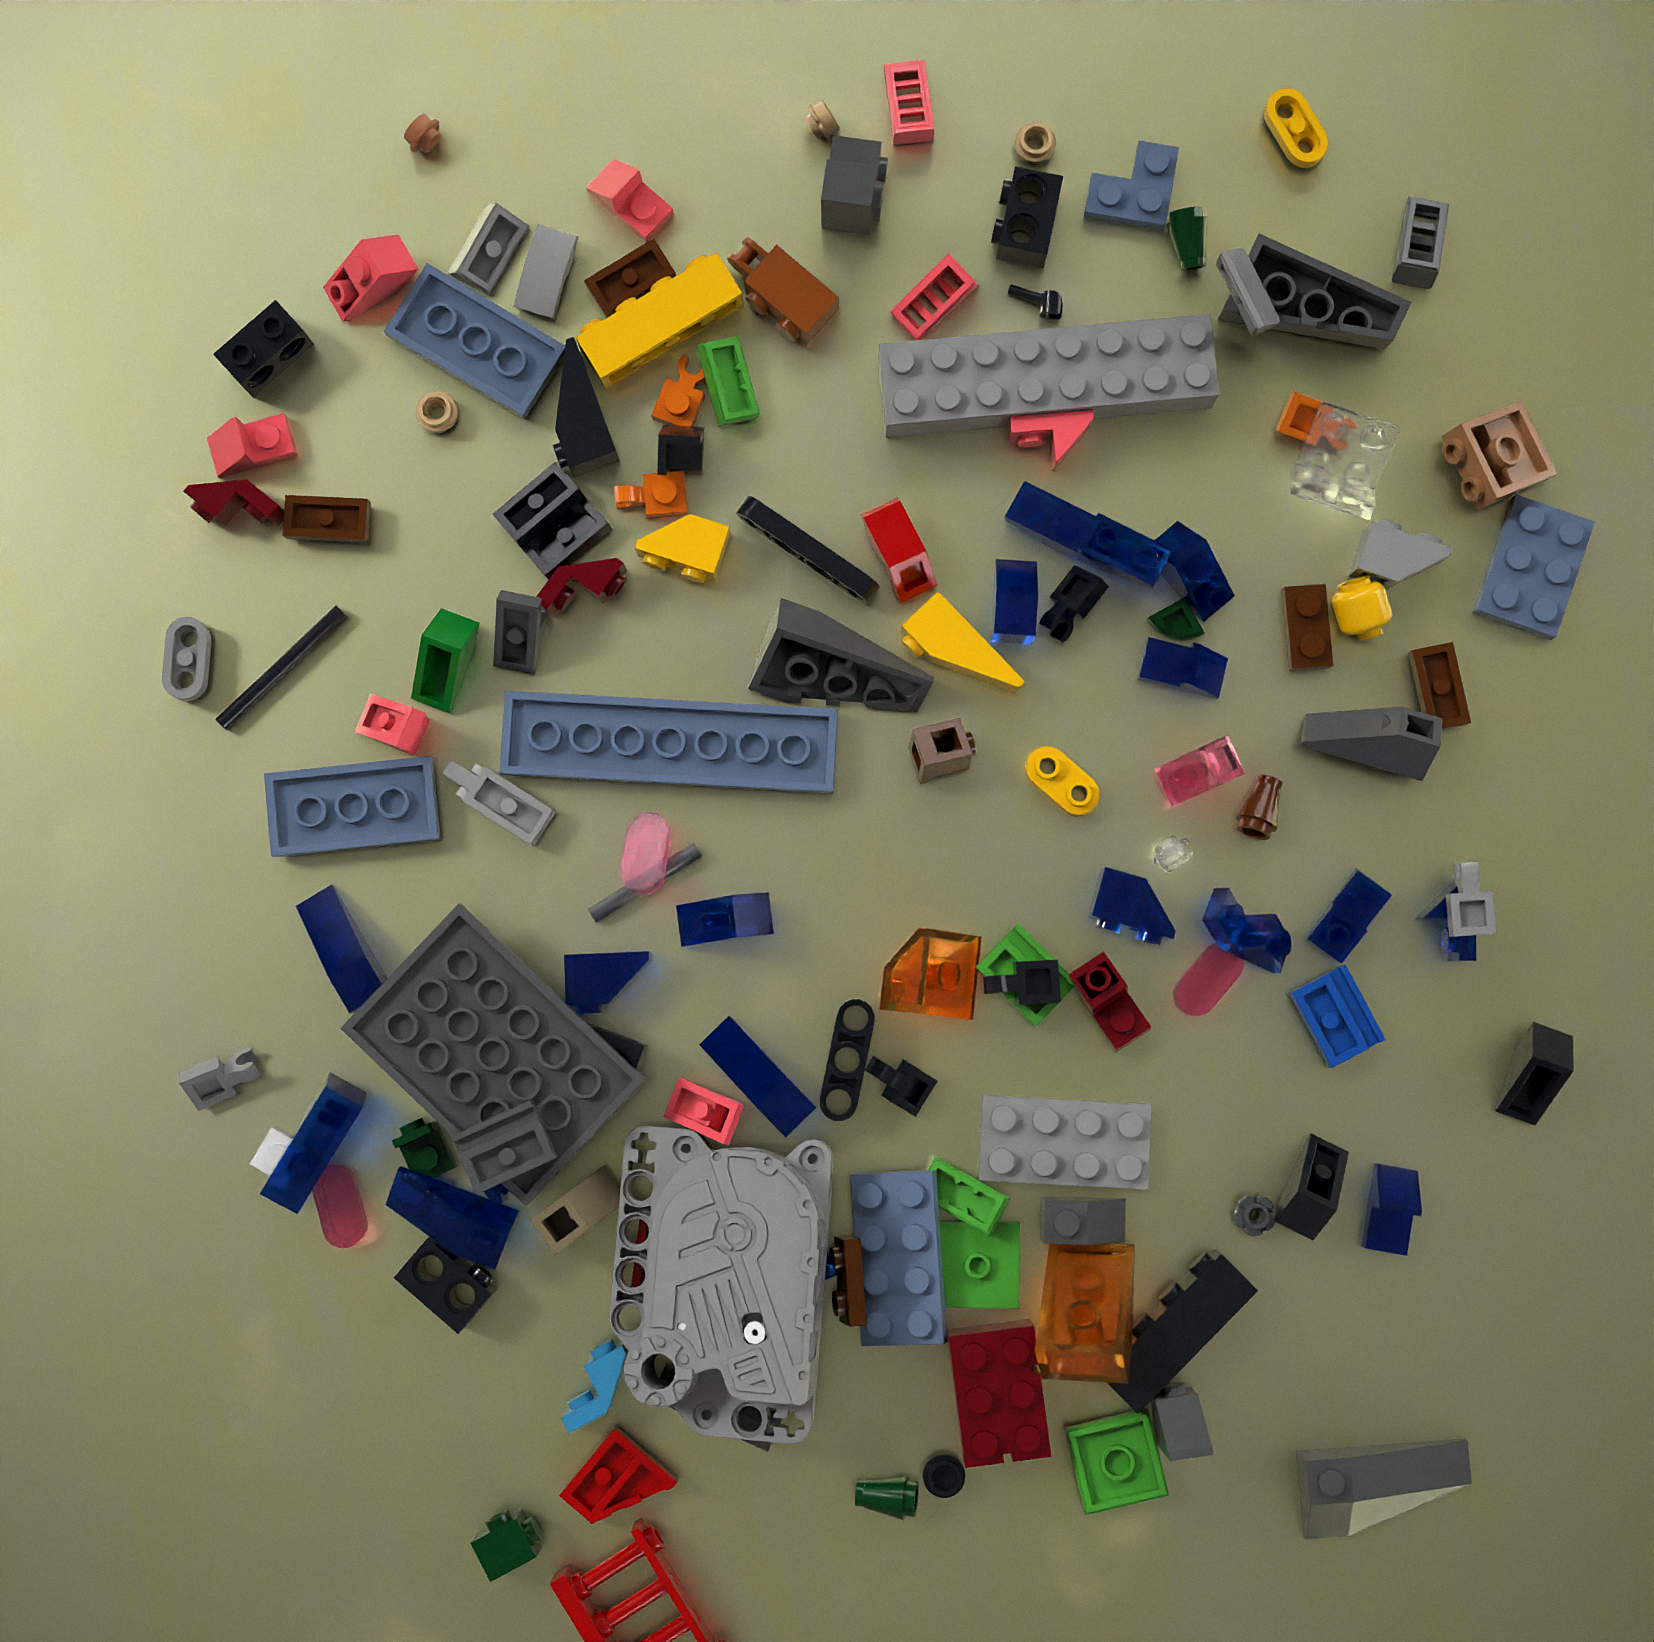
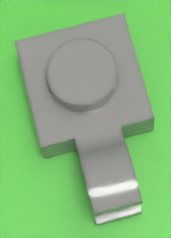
[1446,862,1496,937]
[179,1047,260,1111]

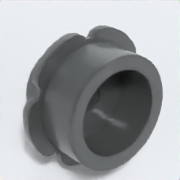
[1234,1194,1276,1237]

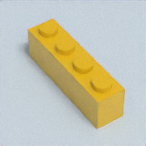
[575,252,744,390]

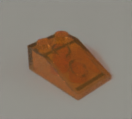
[1035,1243,1135,1384]

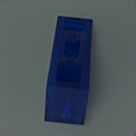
[296,884,388,1013]
[699,1015,817,1138]
[260,1072,367,1214]
[385,1166,519,1270]

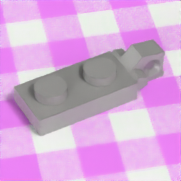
[442,760,556,847]

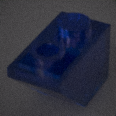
[1146,521,1235,622]
[1087,867,1176,946]

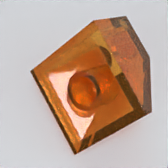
[879,928,982,1020]

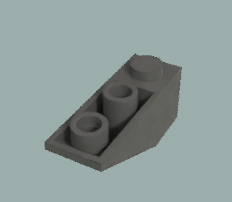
[1300,707,1443,781]

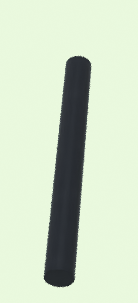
[215,605,348,731]

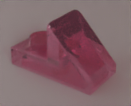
[1155,735,1245,807]

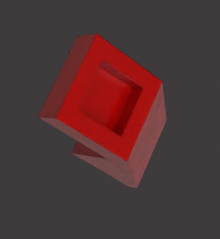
[860,497,938,602]

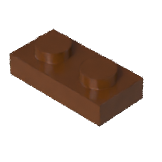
[584,238,676,318]
[282,495,371,543]
[1281,584,1333,671]
[1408,642,1471,730]
[829,1235,866,1327]

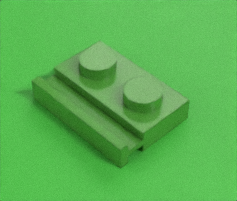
[975,924,1074,1027]

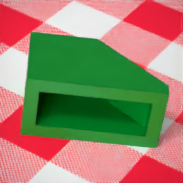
[411,608,480,713]

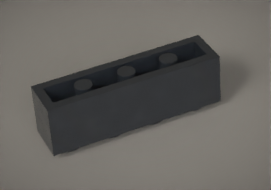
[1096,1249,1258,1414]

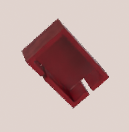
[947,1319,1052,1468]

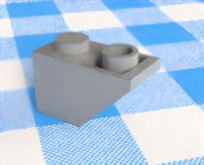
[1348,520,1453,589]

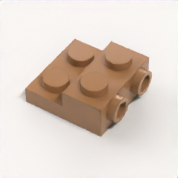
[1441,401,1557,510]

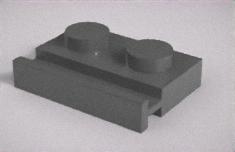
[451,1100,558,1194]

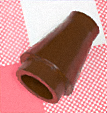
[1236,775,1283,840]

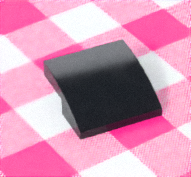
[493,462,612,580]

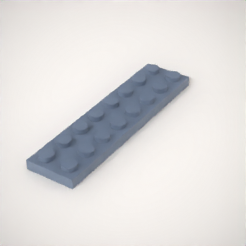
[499,691,838,794]

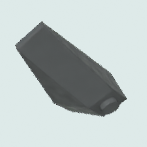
[748,598,934,712]

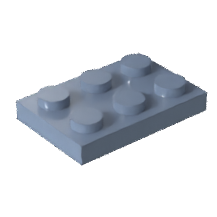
[1473,494,1595,640]

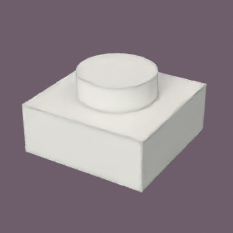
[250,1126,311,1185]

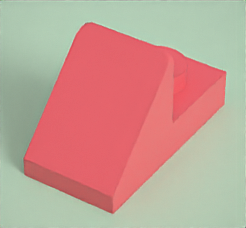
[586,159,674,243]
[1007,410,1094,471]
[207,413,298,478]
[355,694,429,755]
[663,1077,744,1145]

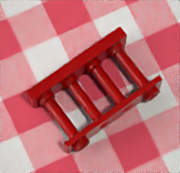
[550,1518,725,1642]

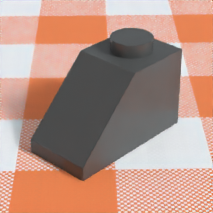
[1040,1196,1126,1245]
[1151,1382,1213,1461]

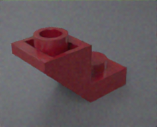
[183,479,284,526]
[536,558,627,617]
[1068,951,1152,1053]

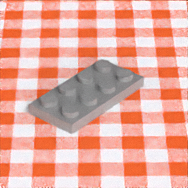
[978,1095,1152,1190]

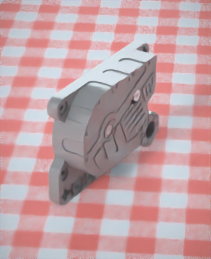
[609,1126,834,1444]

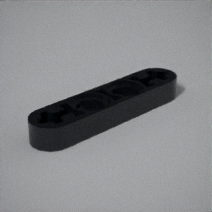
[736,496,880,604]

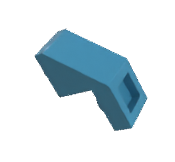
[561,1339,629,1433]

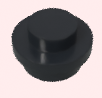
[923,1453,965,1498]

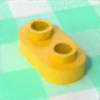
[1264,88,1329,168]
[1025,746,1099,816]

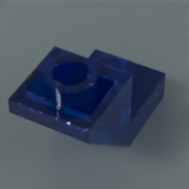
[1202,887,1292,973]

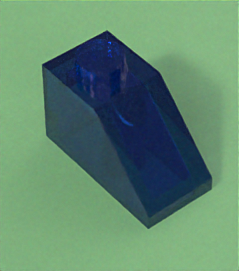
[991,559,1038,644]
[676,892,774,947]
[564,951,653,1014]

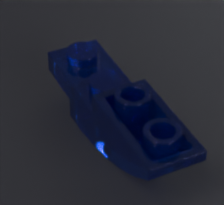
[1005,481,1173,588]

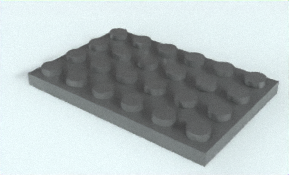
[340,903,646,1206]

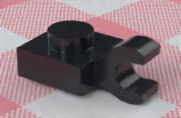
[1039,565,1109,643]
[983,960,1061,1005]
[865,1056,938,1117]

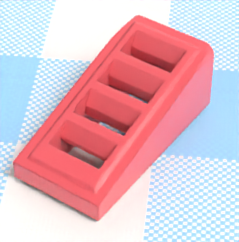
[884,60,935,145]
[890,253,979,340]

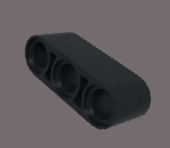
[820,999,875,1121]

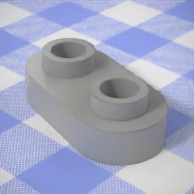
[162,617,212,701]

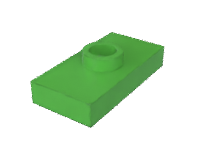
[696,336,761,427]
[928,1157,1011,1236]

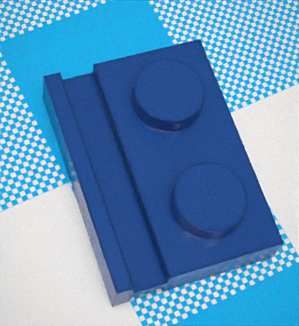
[1289,964,1386,1068]

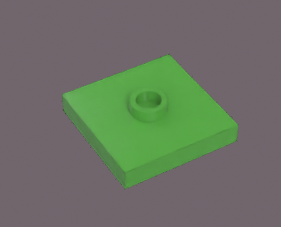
[940,1220,1020,1309]
[1064,1408,1169,1515]

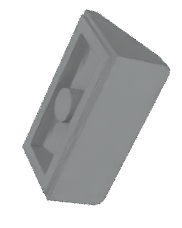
[448,202,529,296]
[1216,248,1280,336]

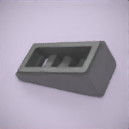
[1392,196,1449,289]

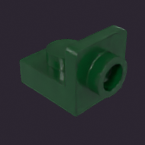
[392,1118,458,1186]

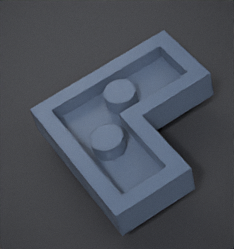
[1084,140,1179,231]

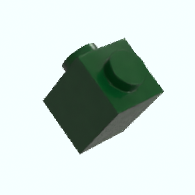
[470,1509,543,1582]

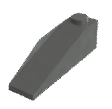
[1296,1439,1472,1539]

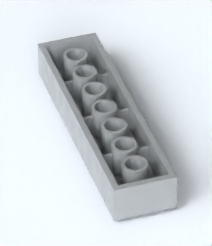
[878,314,1219,438]

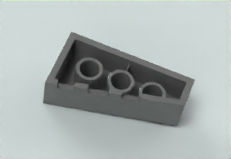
[1218,234,1412,349]

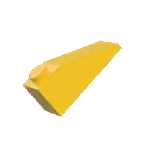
[901,592,1025,693]

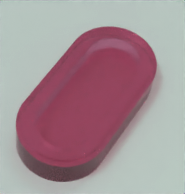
[620,812,671,895]
[1173,942,1244,1016]
[312,1163,368,1248]

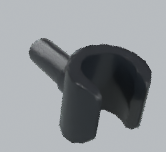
[1008,284,1063,320]

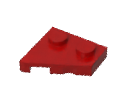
[559,1426,678,1524]

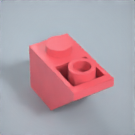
[323,234,418,322]

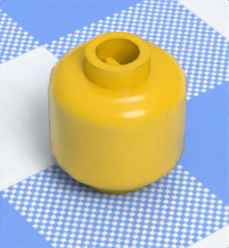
[1331,576,1393,641]

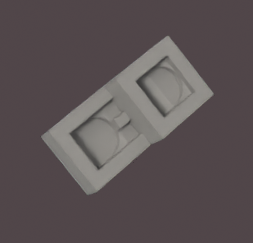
[513,225,578,318]

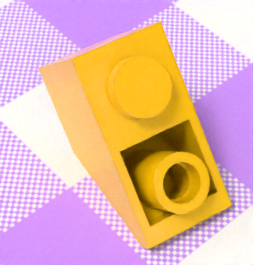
[635,514,731,583]

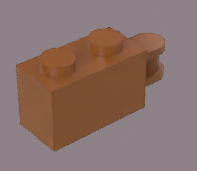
[727,237,839,346]

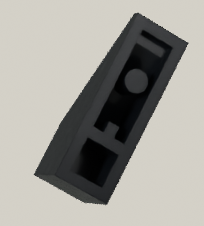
[552,337,620,478]

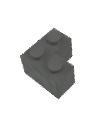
[821,135,888,235]

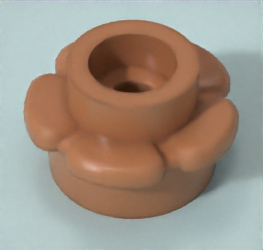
[404,114,441,153]

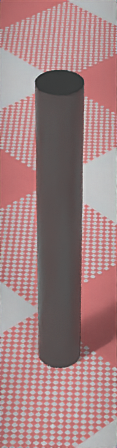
[587,842,702,922]

